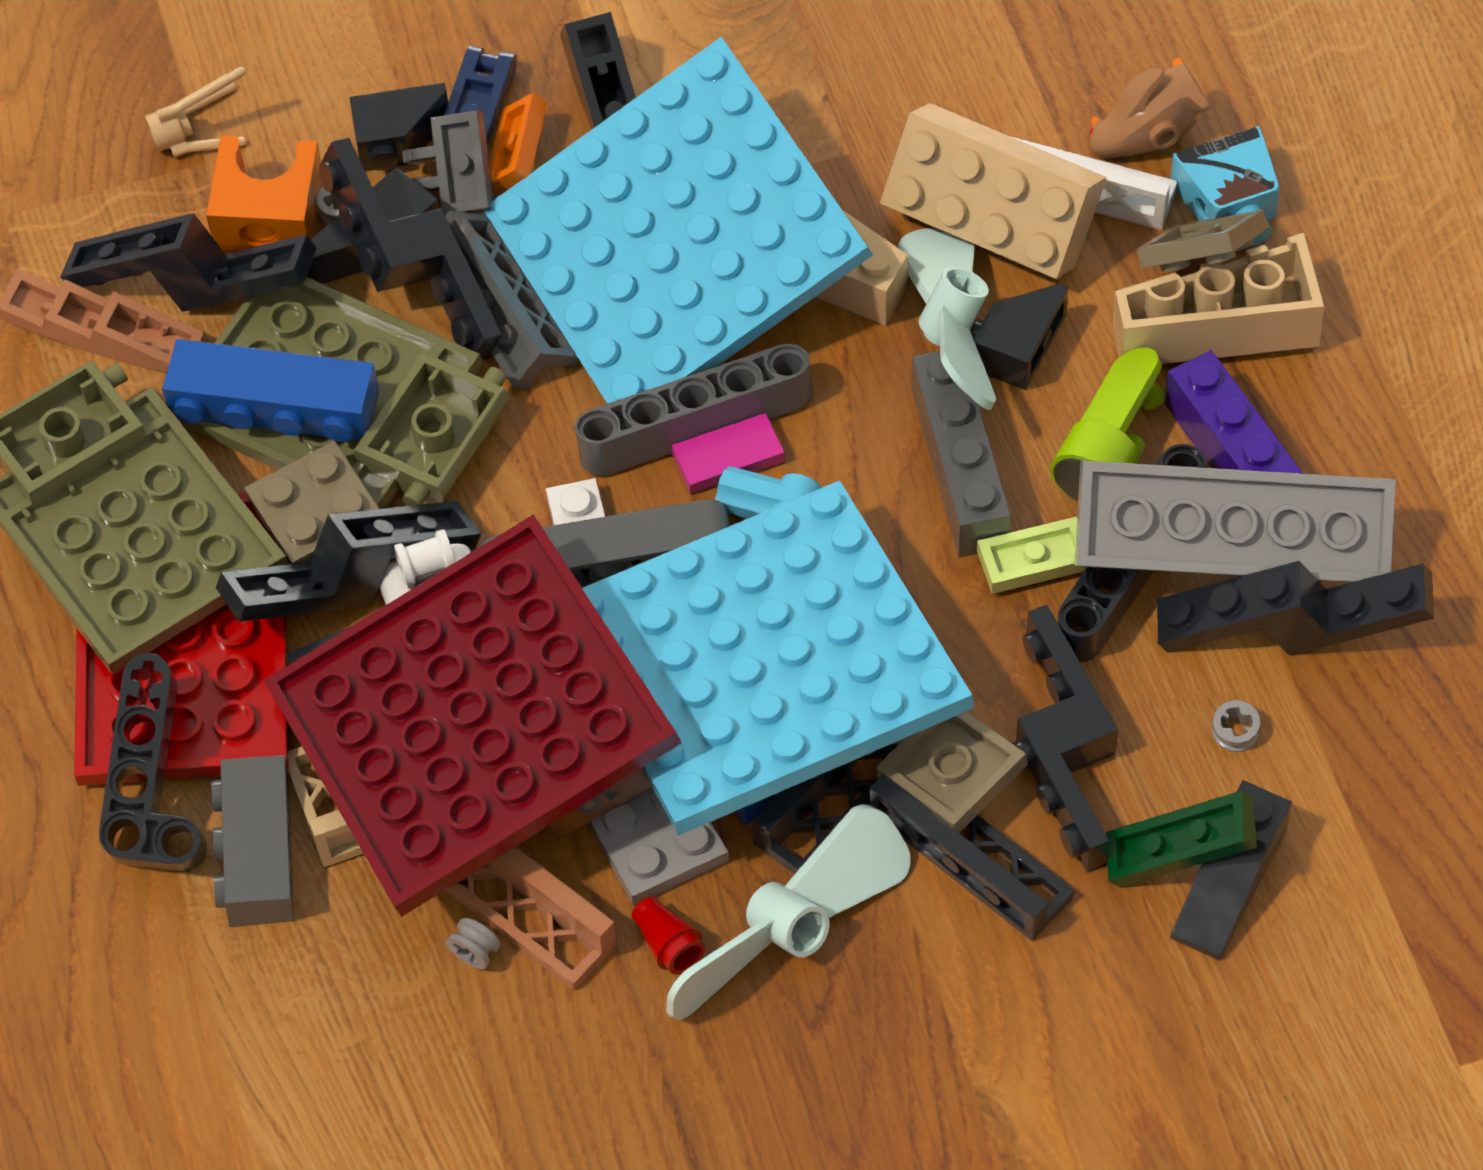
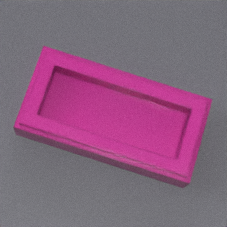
[671,413,785,494]

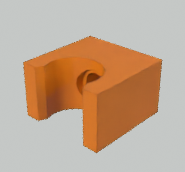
[206,136,323,252]

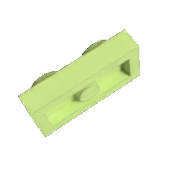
[977,517,1086,594]

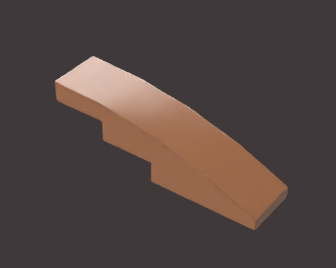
[0,268,204,372]

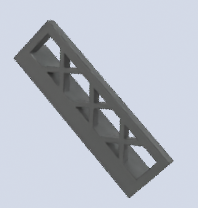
[445,211,580,389]

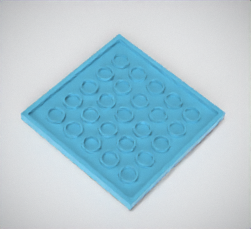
[484,37,873,404]
[582,480,974,836]

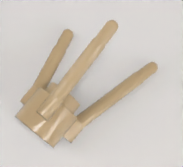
[145,67,247,158]

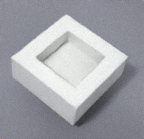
[546,478,605,525]

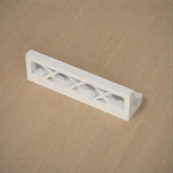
[1012,137,1177,230]

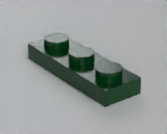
[1106,790,1257,888]

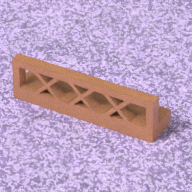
[445,846,617,991]

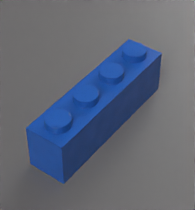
[162,339,380,442]

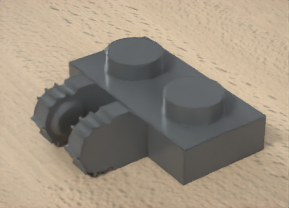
[402,110,494,215]

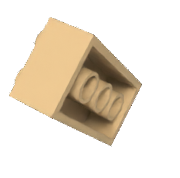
[880,103,1107,279]

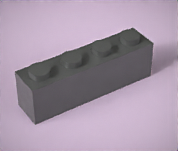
[911,351,1010,557]

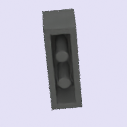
[211,755,294,927]

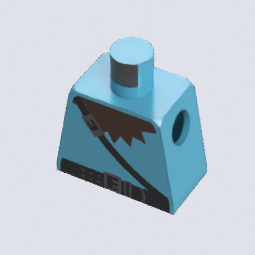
[1170,126,1280,246]

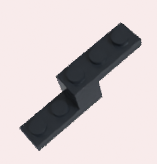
[319,138,502,360]
[60,213,317,312]
[216,501,482,622]
[1157,561,1434,656]
[1012,604,1118,873]

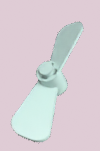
[897,227,996,410]
[667,805,911,1020]

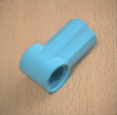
[715,466,822,519]

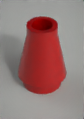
[631,896,705,975]

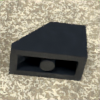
[349,82,448,171]
[970,283,1069,390]

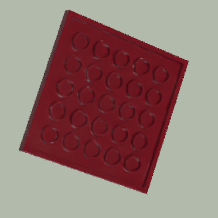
[264,514,682,917]

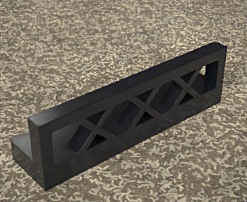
[753,744,899,874]
[870,775,1075,941]

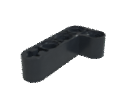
[99,653,207,872]

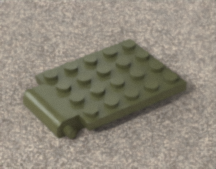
[177,277,510,509]
[0,360,288,675]

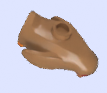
[1089,57,1212,159]

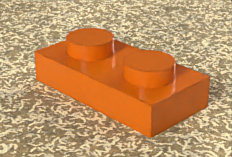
[489,93,547,196]

